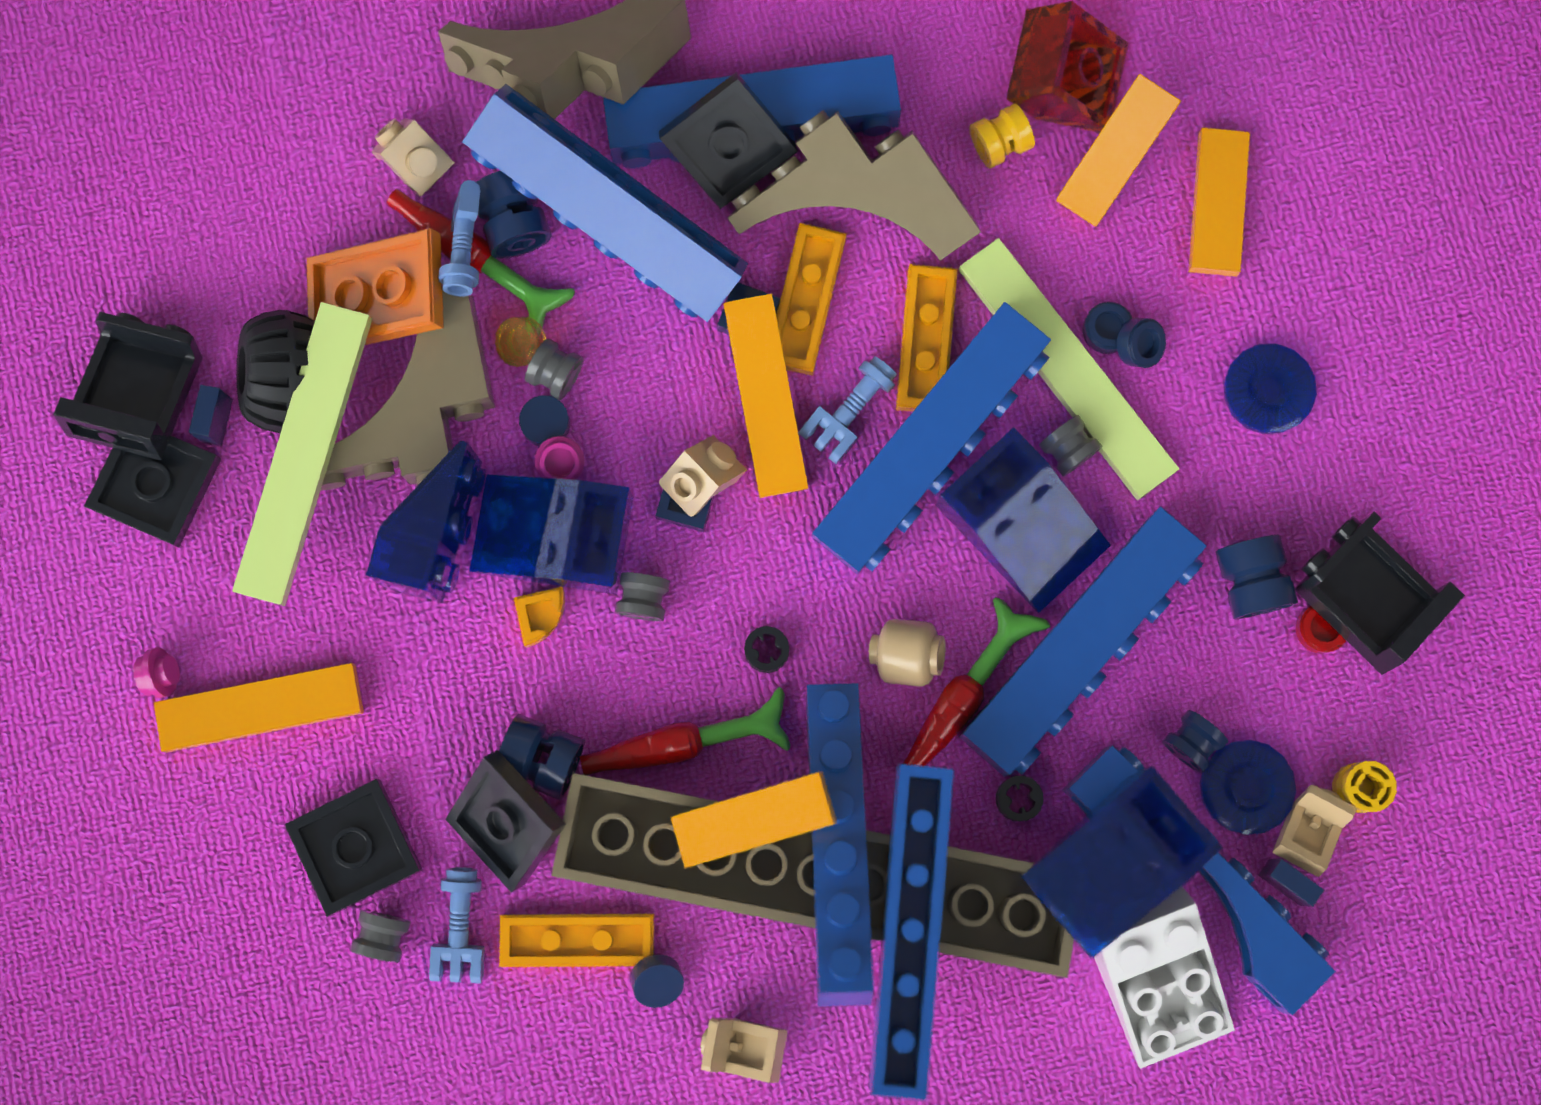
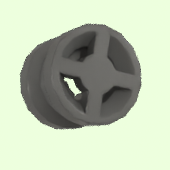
[525,338,584,400]
[1039,415,1103,477]
[615,572,670,621]
[350,910,411,963]

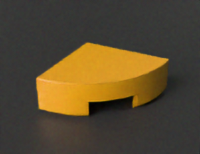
[514,586,565,648]

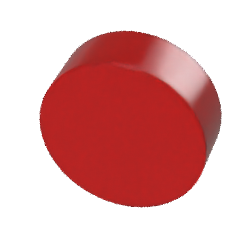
[1295,606,1346,654]

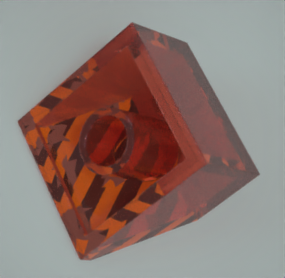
[1006,1,1129,133]

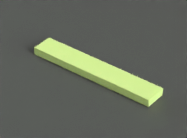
[959,238,1179,501]
[232,302,372,606]

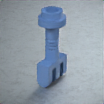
[438,180,480,297]
[798,356,897,464]
[429,867,485,984]

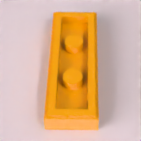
[1056,74,1182,227]
[1188,127,1250,277]
[776,223,847,376]
[896,264,958,412]
[671,772,837,868]
[499,914,654,967]

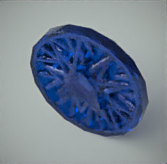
[1223,344,1317,434]
[1199,740,1296,835]

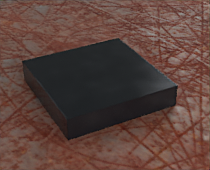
[659,71,798,209]
[84,436,221,548]
[445,750,566,893]
[284,779,423,917]

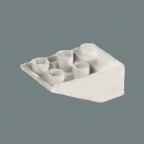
[1079,875,1235,1069]

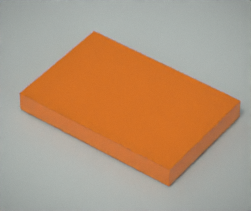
[306,228,444,345]

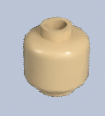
[869,619,946,687]

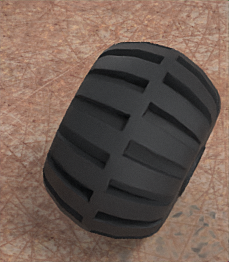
[236,310,315,433]

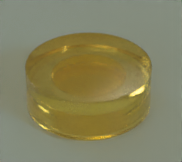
[495,316,546,367]

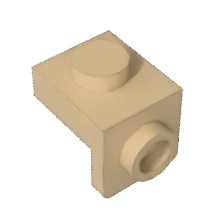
[371,118,455,197]
[659,435,747,517]
[1272,785,1356,877]
[701,1018,788,1083]

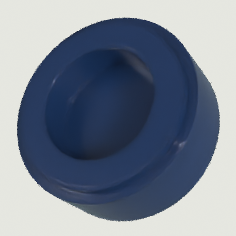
[1083,302,1132,354]
[1117,318,1166,368]
[519,395,570,446]
[630,954,684,1008]

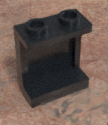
[53,312,203,460]
[1295,511,1465,675]

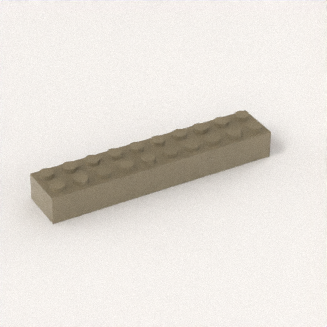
[551,773,1085,978]

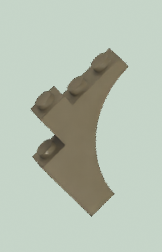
[438,0,691,119]
[728,110,981,261]
[321,289,496,490]

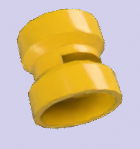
[969,104,1035,168]
[1332,761,1397,813]

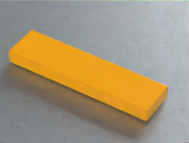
[723,294,809,498]
[154,663,364,753]

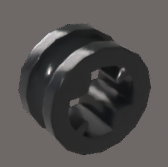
[744,626,789,673]
[996,776,1043,822]

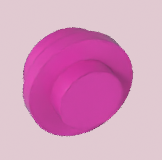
[535,436,584,486]
[133,647,180,698]

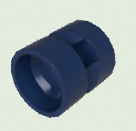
[476,171,552,259]
[1215,535,1299,620]
[499,714,585,801]

